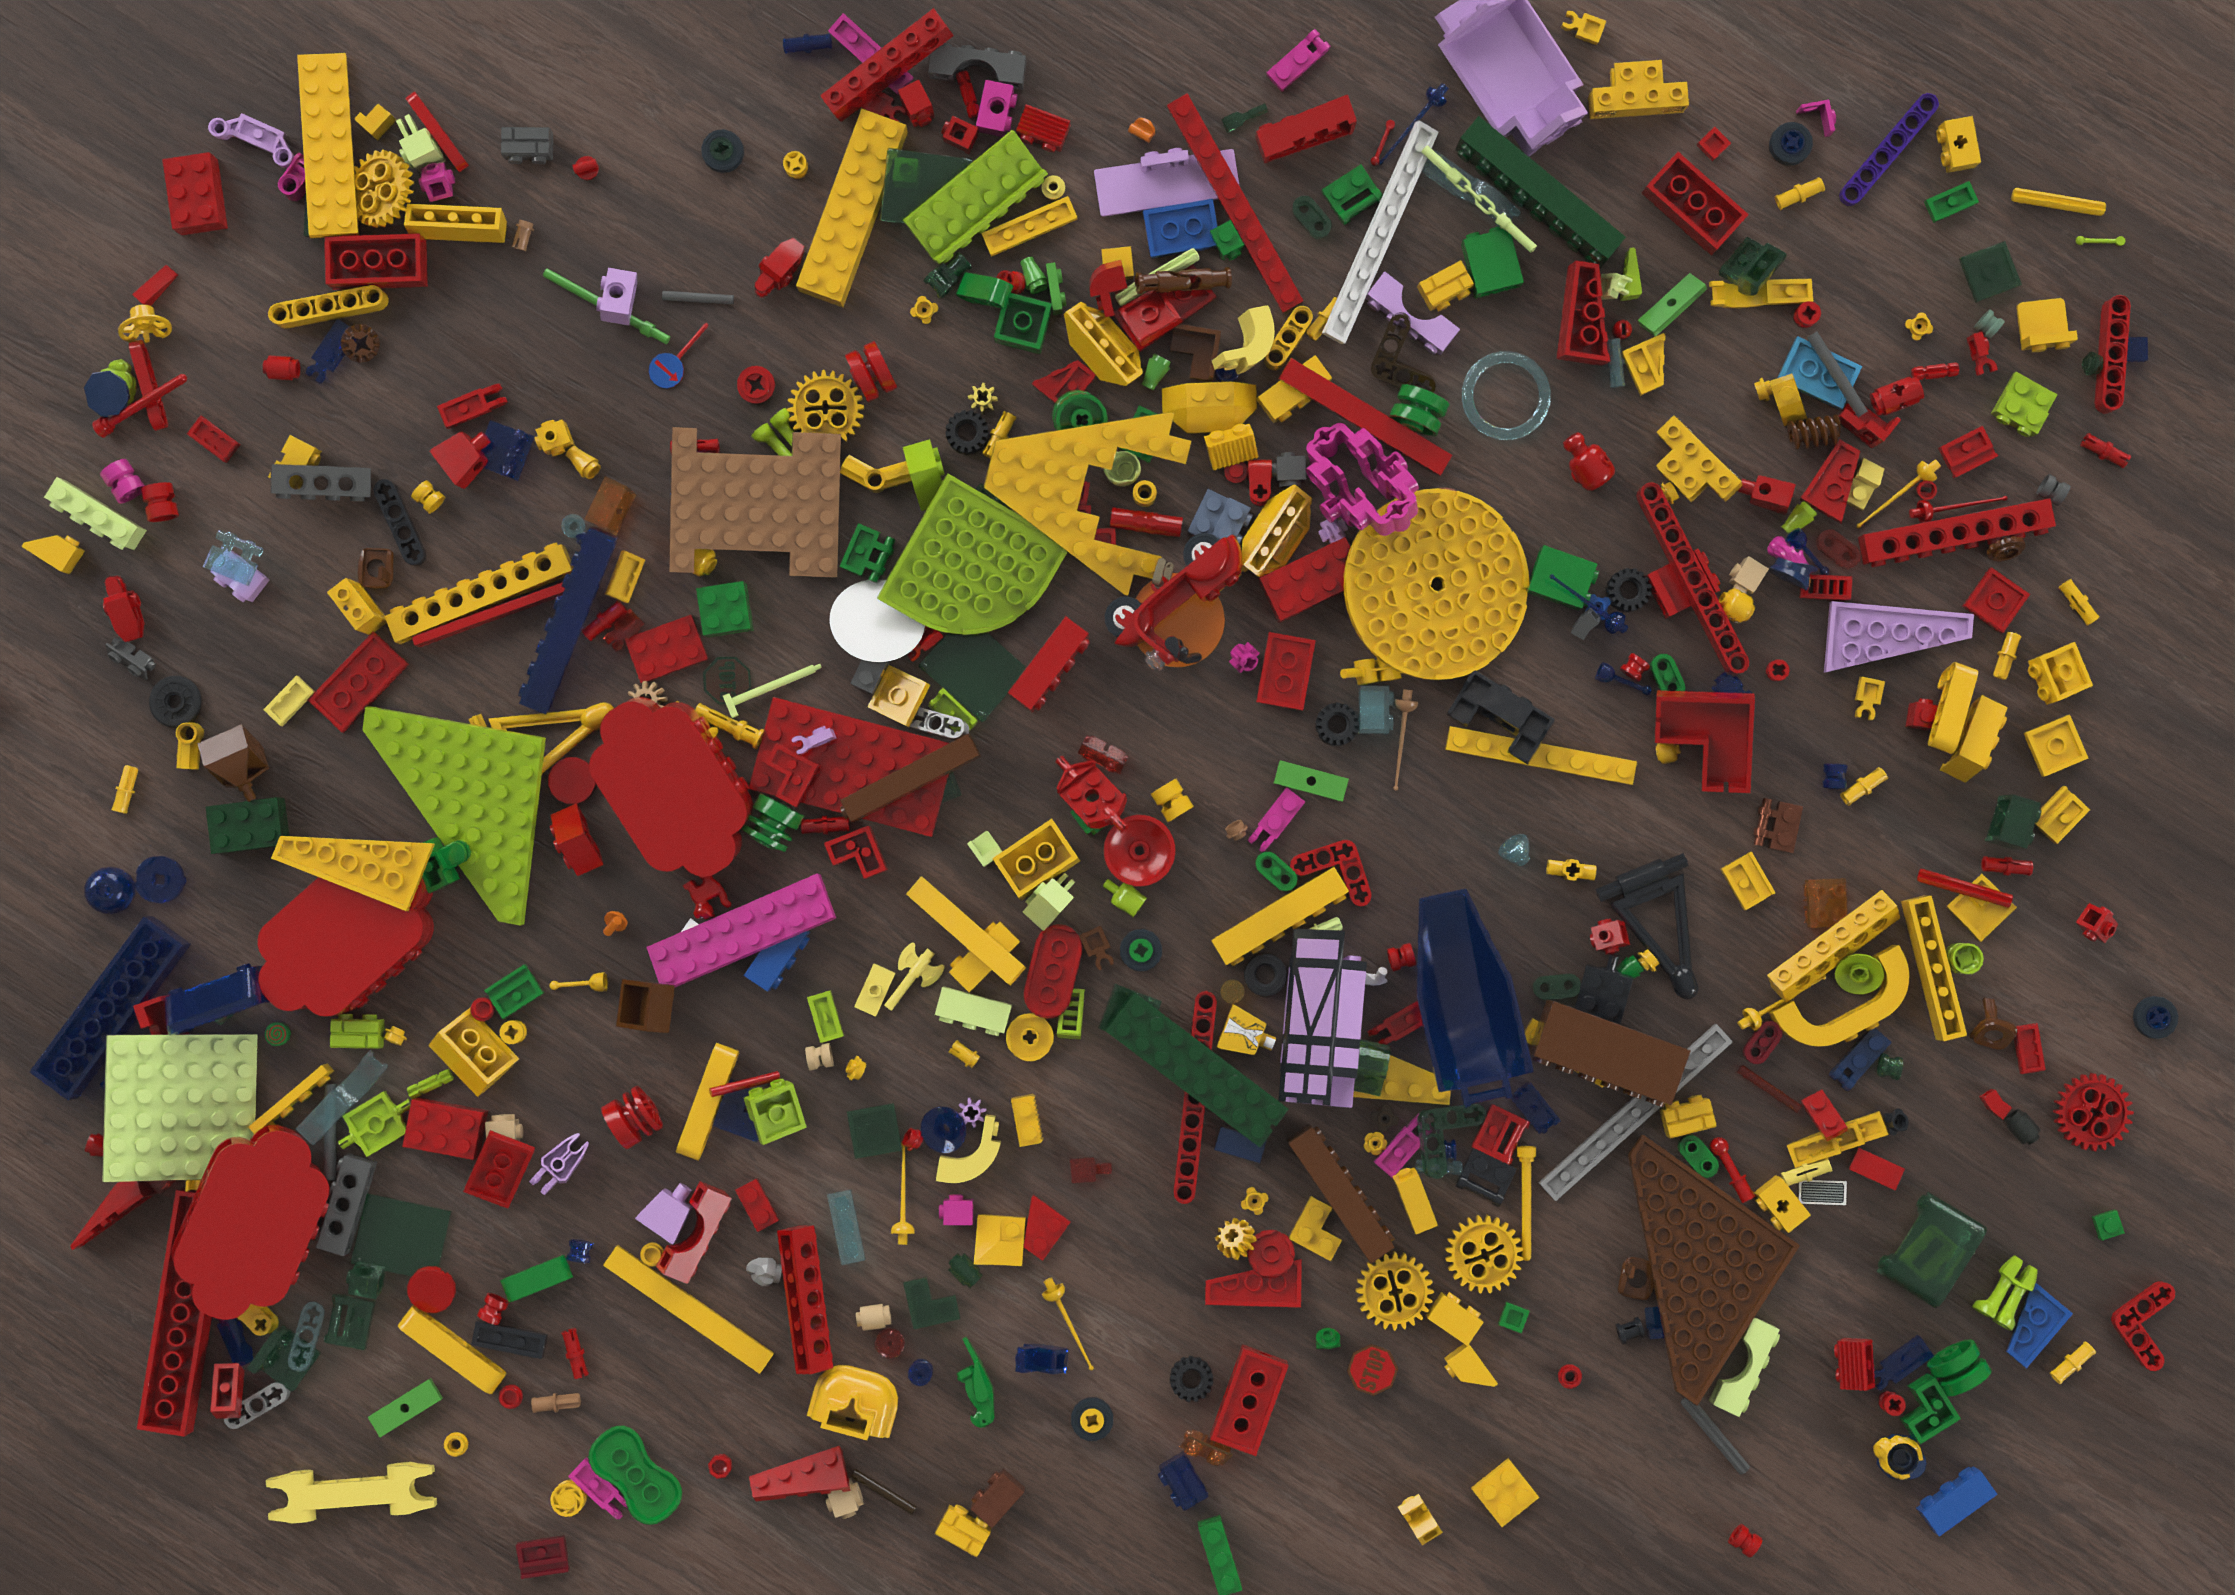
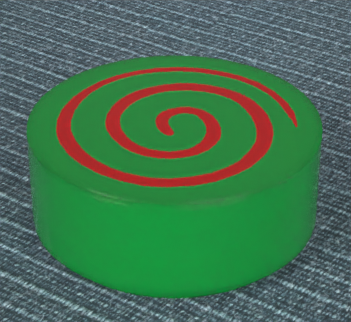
[265,1022,291,1046]

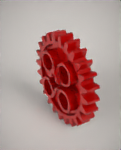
[2053,1073,2134,1151]

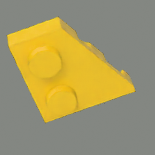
[1621,333,1665,396]

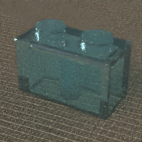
[1358,686,1394,735]

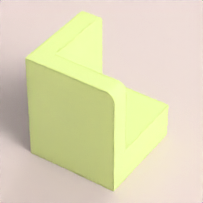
[967,831,1003,867]

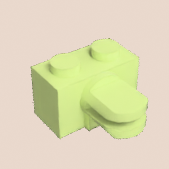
[396,114,446,173]
[1023,873,1075,931]

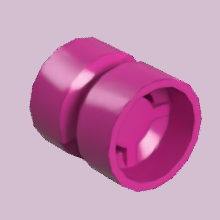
[100,459,145,504]

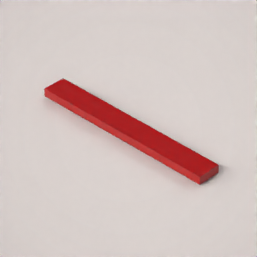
[1278,358,1452,476]
[412,573,598,647]

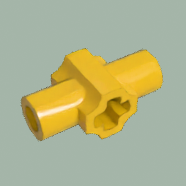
[1546,859,1596,881]

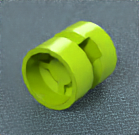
[1946,943,1984,974]

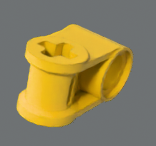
[237,1304,279,1336]

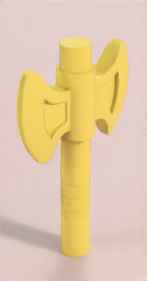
[884,943,944,1011]

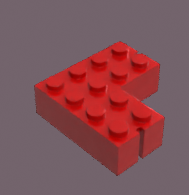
[1655,690,1755,793]

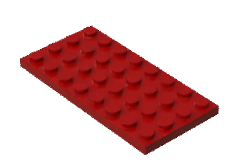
[749,697,949,837]

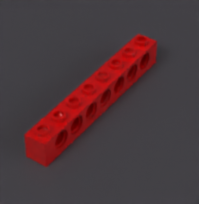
[1858,498,2056,568]

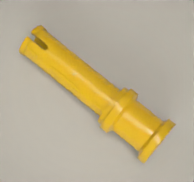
[695,703,765,749]

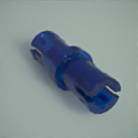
[783,33,832,54]

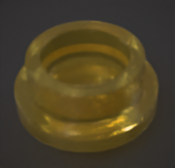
[1220,980,1244,1004]

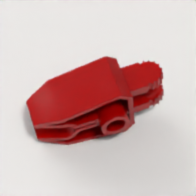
[754,238,804,298]
[103,575,144,642]

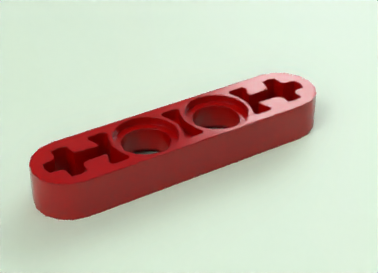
[405,91,469,172]
[129,340,168,431]

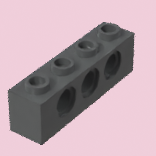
[270,464,371,501]
[315,1153,377,1256]

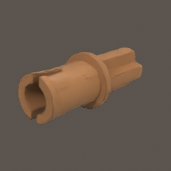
[531,1393,581,1413]

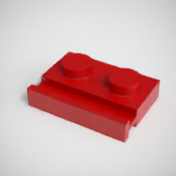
[1938,426,1998,478]

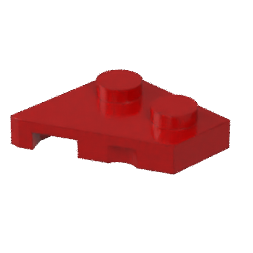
[1031,360,1096,403]
[1023,1195,1071,1261]

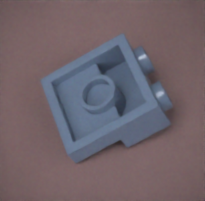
[1187,489,1253,543]

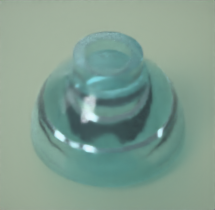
[1498,834,1530,866]

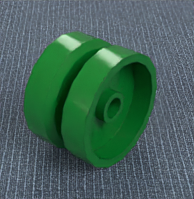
[1389,384,1450,436]
[1052,390,1108,430]
[1927,1339,1991,1397]

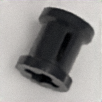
[1615,1317,1645,1345]

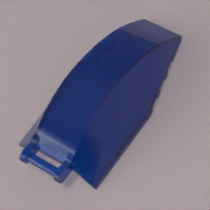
[1417,889,1534,1108]

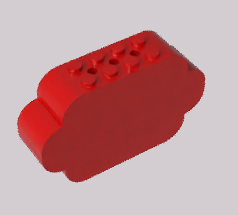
[589,697,753,877]
[258,877,434,1016]
[171,1125,329,1320]

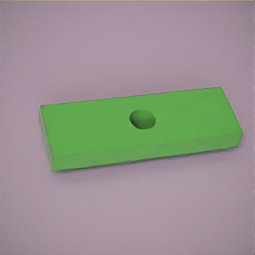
[1638,273,1707,337]
[1273,760,1349,802]
[368,1378,443,1437]

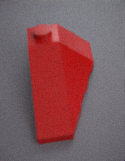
[70,1181,159,1250]

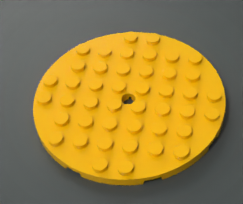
[1344,488,1529,680]

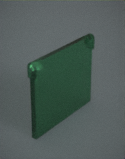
[880,148,972,223]
[918,632,1027,722]
[351,1193,452,1276]

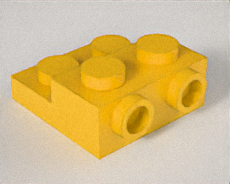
[2028,642,2093,705]

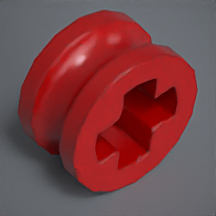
[1766,659,1790,681]

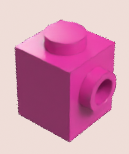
[939,1194,973,1225]

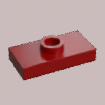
[187,415,241,463]
[2014,1023,2046,1074]

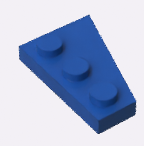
[2006,1283,2073,1368]

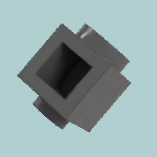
[1272,452,1306,488]

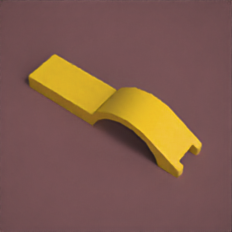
[1709,279,1813,308]

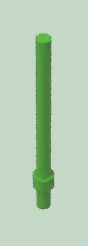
[543,268,670,344]

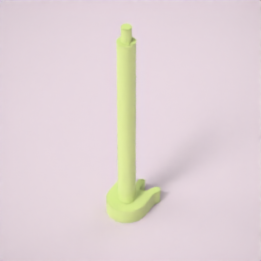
[723,664,822,718]

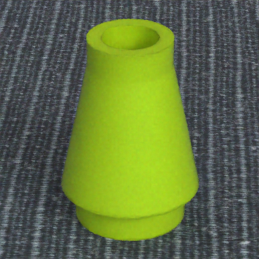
[1781,501,1817,536]

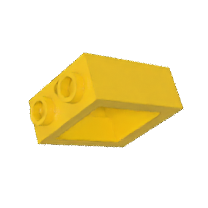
[327,578,387,635]

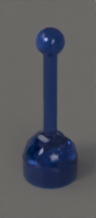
[1786,528,1829,575]
[1595,662,1652,695]

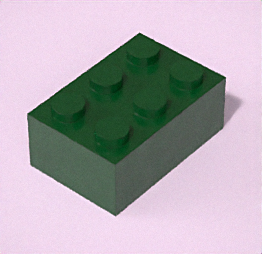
[206,797,289,854]

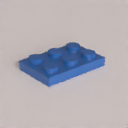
[1143,199,1218,259]

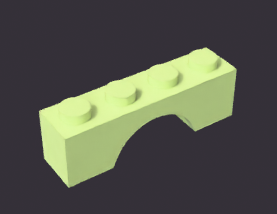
[1708,1317,1780,1417]

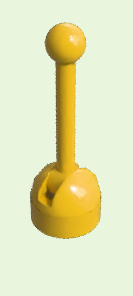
[549,972,608,992]

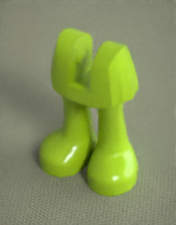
[751,408,794,456]
[1972,1255,2038,1331]

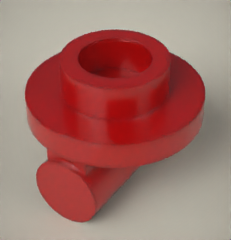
[572,156,599,180]

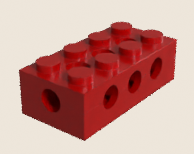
[1210,1344,1289,1456]

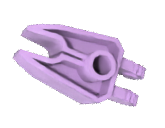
[530,1133,589,1195]

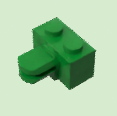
[422,837,471,893]

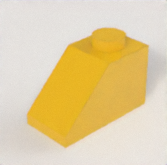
[1769,373,1807,426]
[21,535,85,574]
[1444,1344,1498,1387]

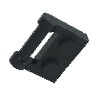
[1455,1148,1517,1207]

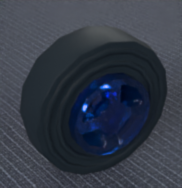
[1769,122,1813,166]
[2133,996,2178,1039]

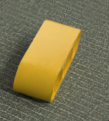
[1264,306,1313,370]

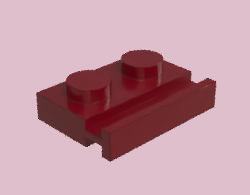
[516,1535,570,1579]

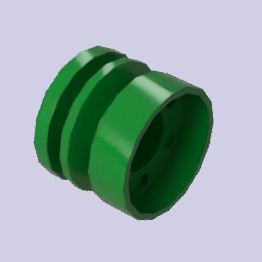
[741,793,804,852]

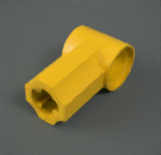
[176,723,204,769]

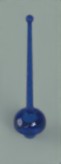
[1379,83,1449,165]
[1549,574,1628,634]

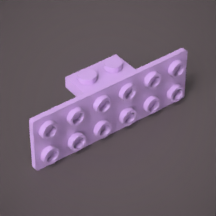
[1094,148,1239,217]

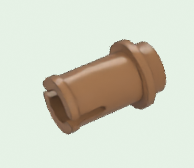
[511,220,535,252]

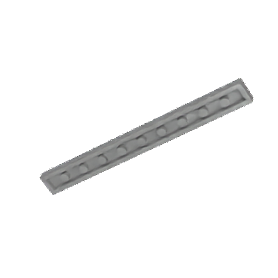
[1538,1024,1732,1201]

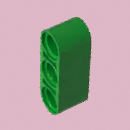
[956,272,1014,309]
[500,1254,573,1303]

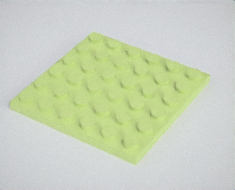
[102,1034,258,1182]

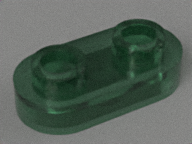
[1292,196,1332,239]
[1532,973,1581,1000]

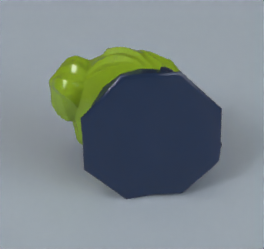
[84,359,136,417]

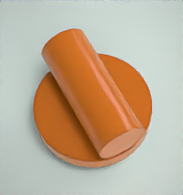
[1128,118,1155,143]
[603,911,627,936]

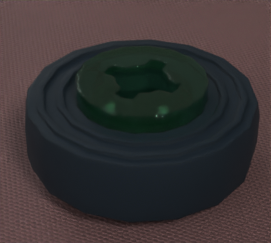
[701,129,744,173]

